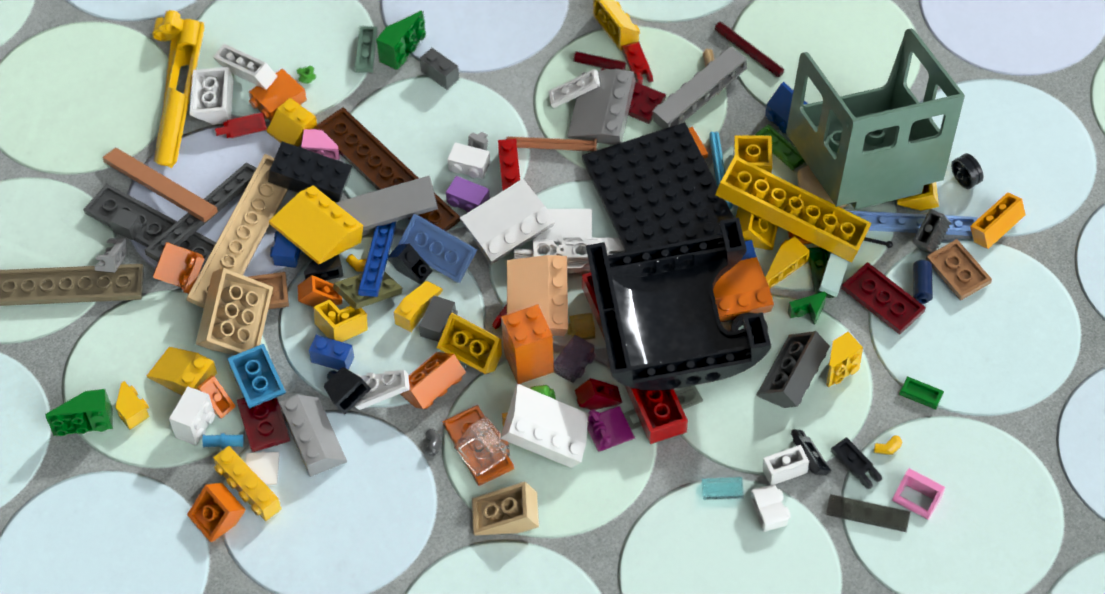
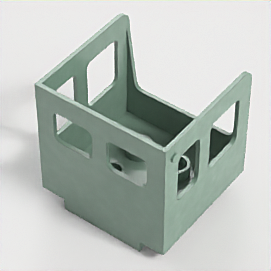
[786,28,965,210]

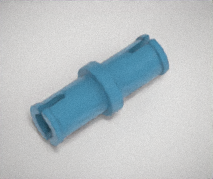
[202,433,244,449]

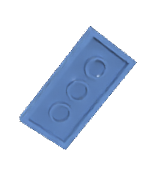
[398,214,478,283]

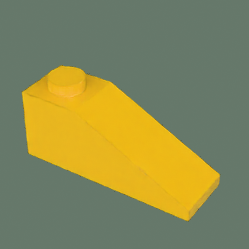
[765,236,810,288]
[394,280,443,332]

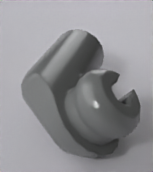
[425,428,442,457]

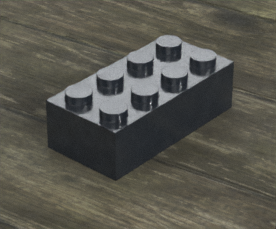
[268,141,352,203]

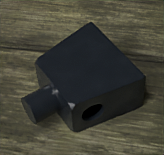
[324,367,371,415]

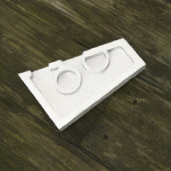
[355,370,410,410]

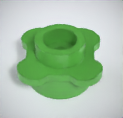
[297,66,316,84]

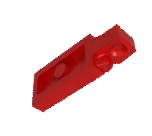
[215,112,267,138]

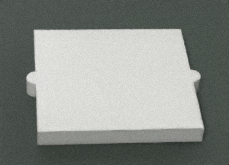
[246,451,280,485]

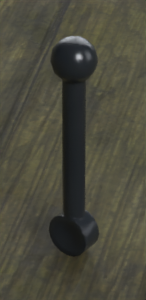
[863,237,893,248]

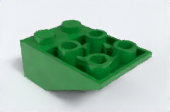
[376,11,426,70]
[45,389,113,436]

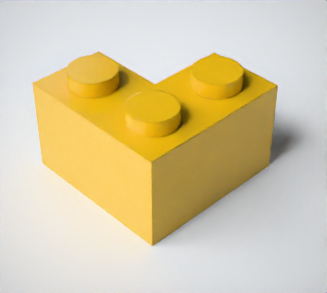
[313,299,368,342]

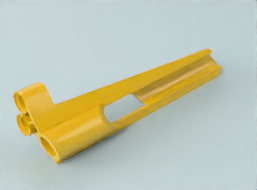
[152,10,205,168]

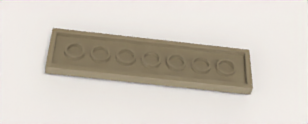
[0,264,144,306]

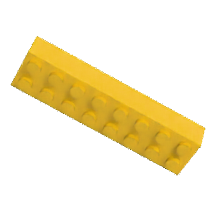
[715,156,872,263]

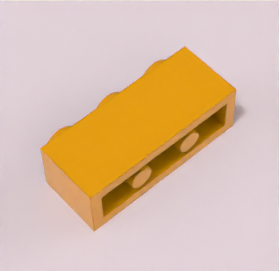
[970,192,1026,249]

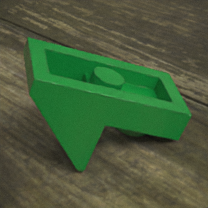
[788,291,826,325]

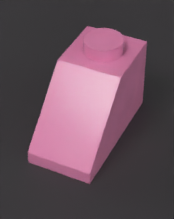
[301,129,340,160]

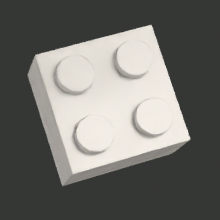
[169,387,215,446]

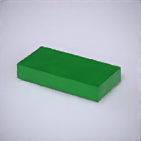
[899,376,944,410]

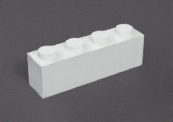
[213,44,277,90]

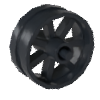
[951,153,984,189]

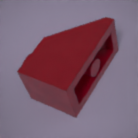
[575,378,622,410]

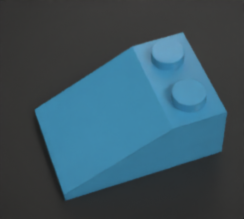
[227,344,286,408]

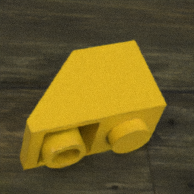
[115,381,149,430]

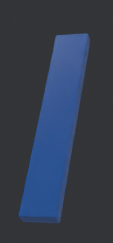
[358,222,397,297]

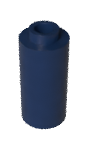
[913,260,933,304]

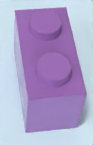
[446,176,490,212]

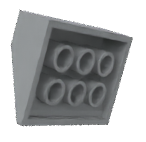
[567,69,636,145]

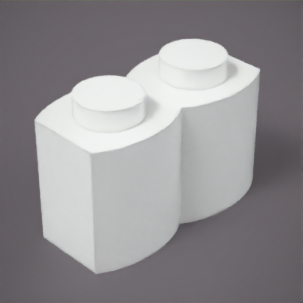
[750,484,790,532]

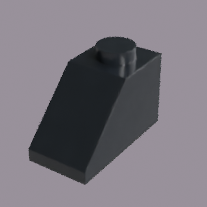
[304,254,344,281]

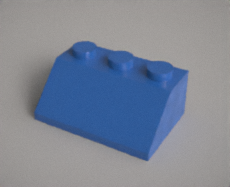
[765,82,808,135]

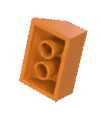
[400,352,466,409]

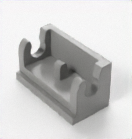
[95,237,127,273]

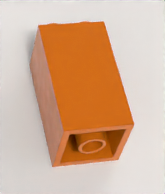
[501,304,554,384]

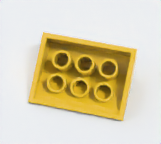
[269,185,363,264]

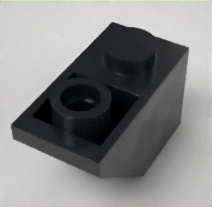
[388,243,433,284]

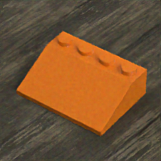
[713,257,774,322]

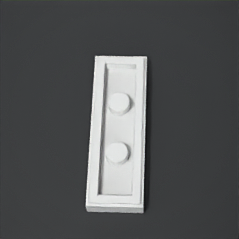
[549,69,600,108]

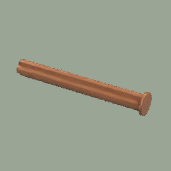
[506,136,597,151]

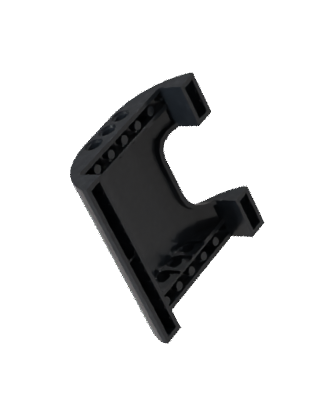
[586,218,771,391]

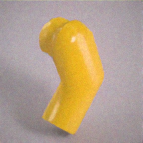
[346,254,367,272]
[874,435,902,455]

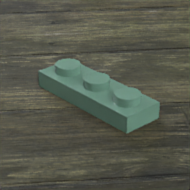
[355,26,378,73]

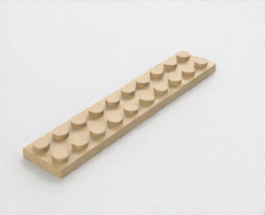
[186,154,289,308]

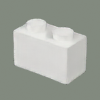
[447,143,490,179]
[762,445,809,485]

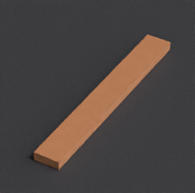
[102,148,218,222]

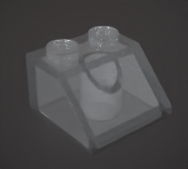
[454,416,510,477]

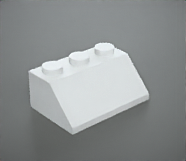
[190,67,234,125]

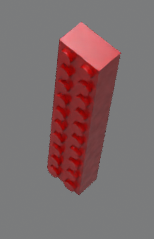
[582,272,688,444]

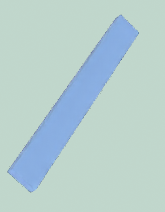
[846,210,977,236]

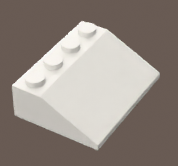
[460,179,555,265]
[500,384,588,468]

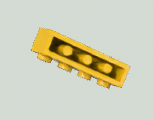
[213,446,281,521]

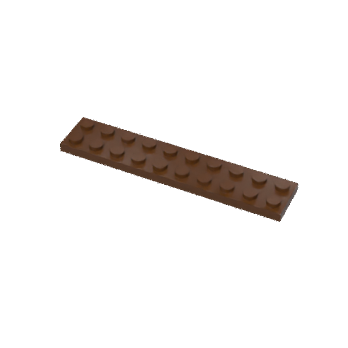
[315,107,461,231]

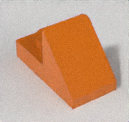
[196,375,236,419]

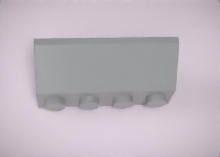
[279,395,347,477]

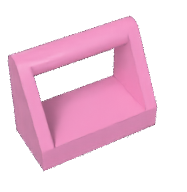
[892,468,945,520]

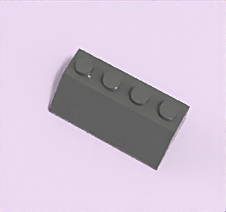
[756,331,830,408]

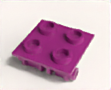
[587,406,635,452]

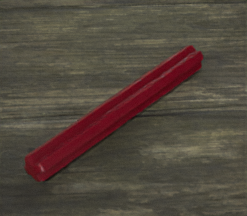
[715,21,784,77]

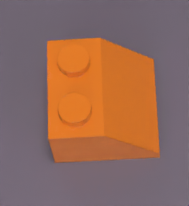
[187,483,246,542]

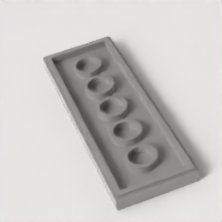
[336,176,438,231]

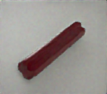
[574,51,626,70]

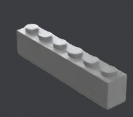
[653,46,747,129]

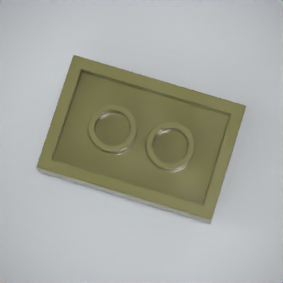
[333,272,403,310]

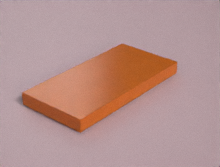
[442,405,514,486]

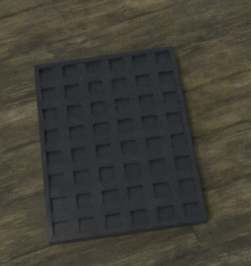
[582,122,734,252]

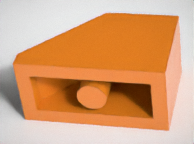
[298,275,343,307]

